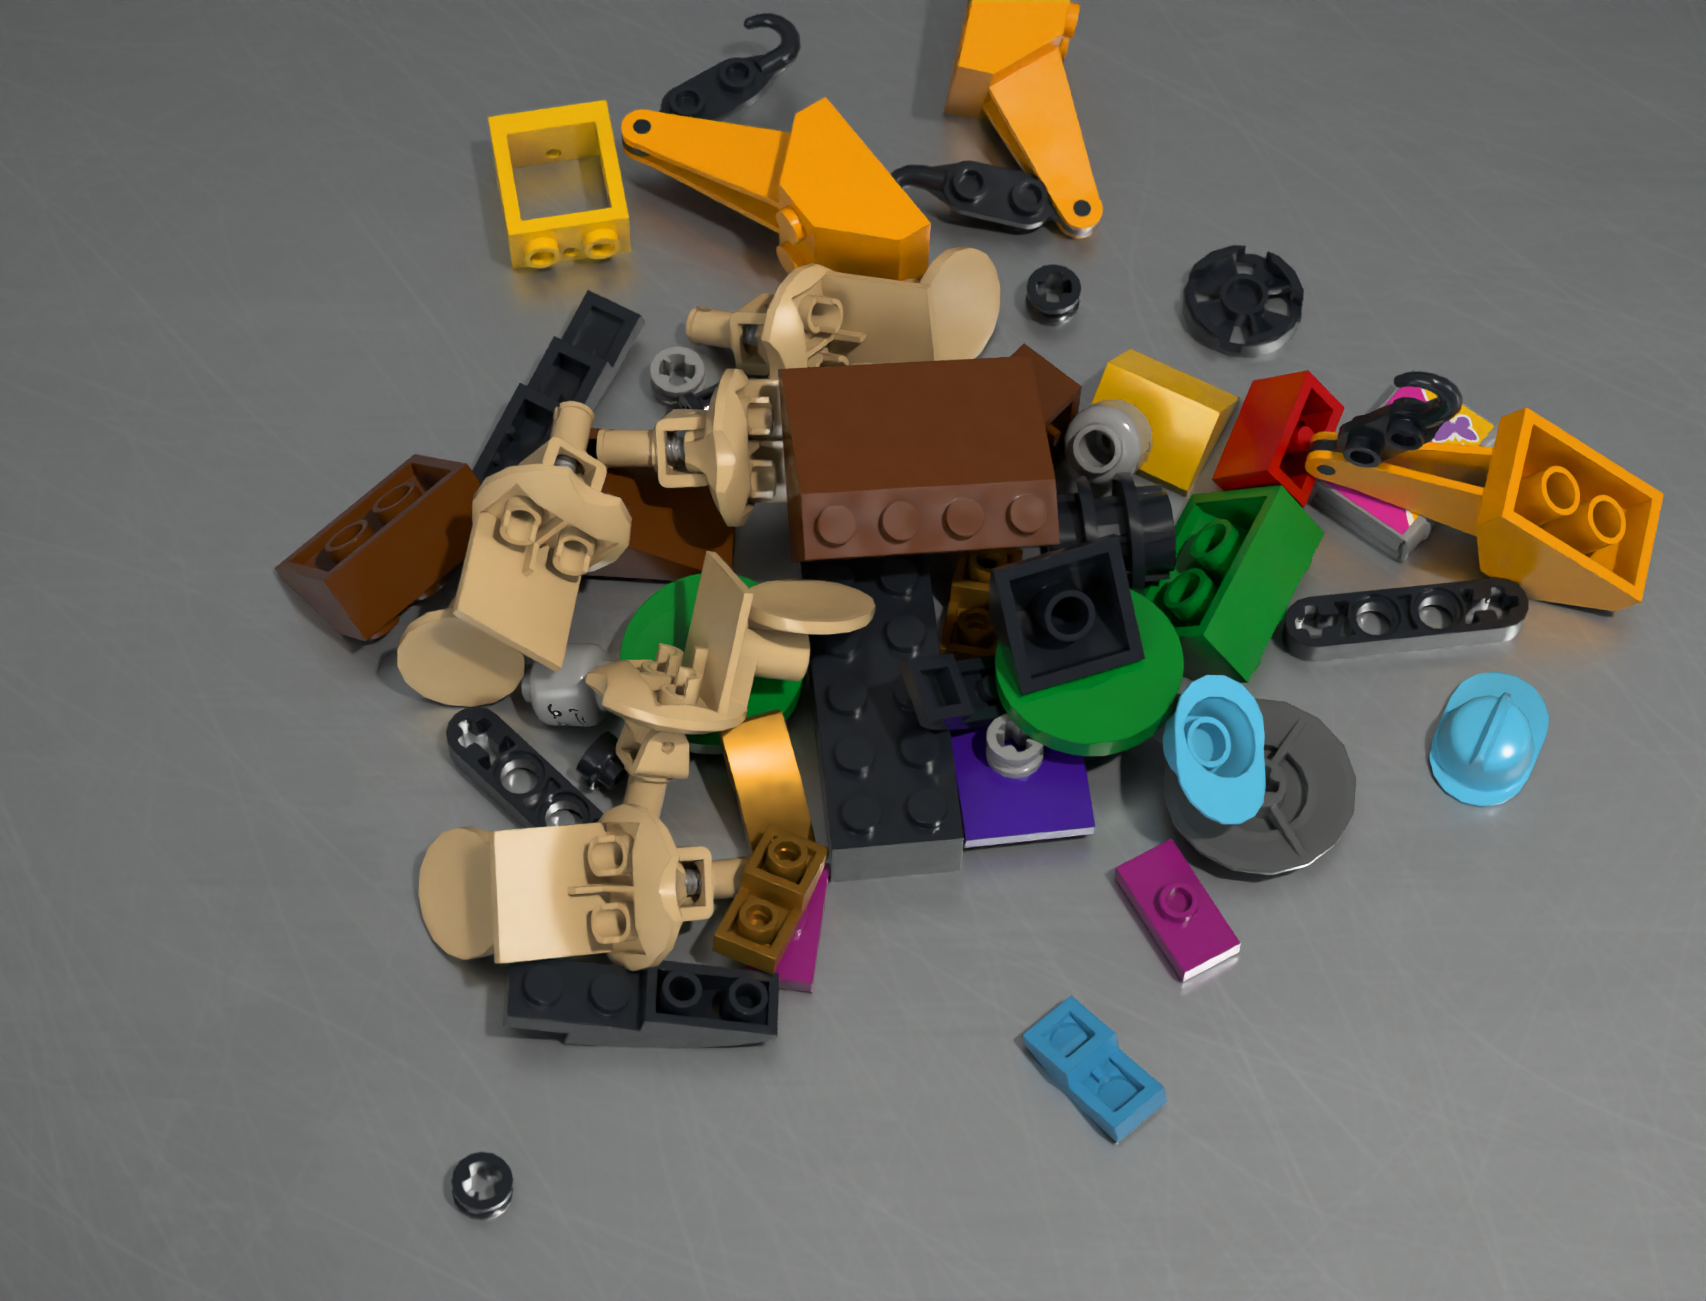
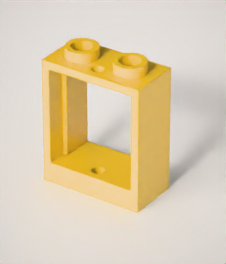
[488,100,631,269]

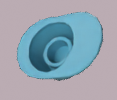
[1429,671,1549,807]
[1162,675,1266,825]

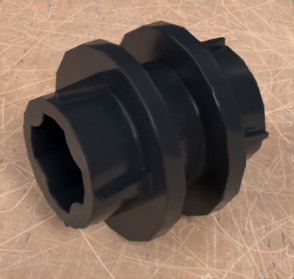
[1039,472,1176,595]

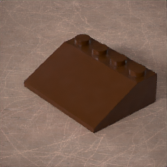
[778,356,1060,563]

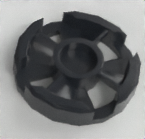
[1182,245,1304,358]

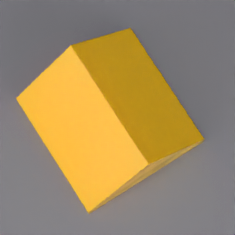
[1091,349,1240,497]

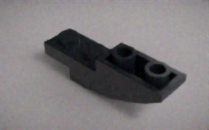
[503,958,779,1048]

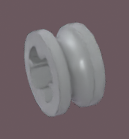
[650,346,705,409]
[986,714,1044,779]

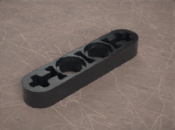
[1282,578,1528,662]
[446,706,604,828]

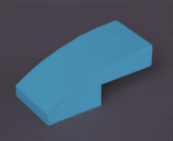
[1022,995,1167,1143]

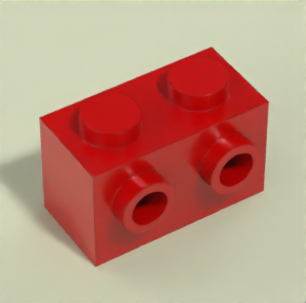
[1212,370,1345,508]

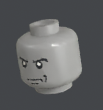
[1064,399,1153,485]
[522,643,615,727]

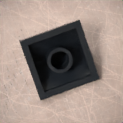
[988,534,1145,695]

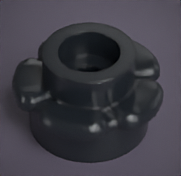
[576,731,629,790]

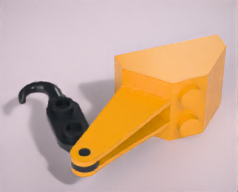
[890,0,1103,239]
[621,13,931,281]
[1305,371,1664,611]

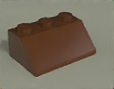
[274,454,481,641]

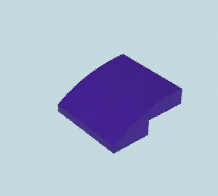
[950,726,1095,848]

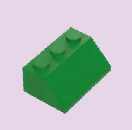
[1143,485,1324,683]

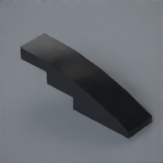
[472,290,645,484]

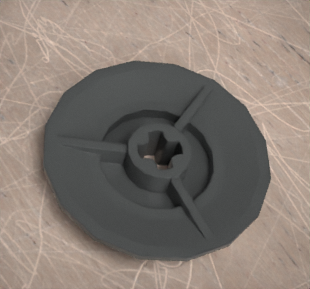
[1163,698,1356,875]

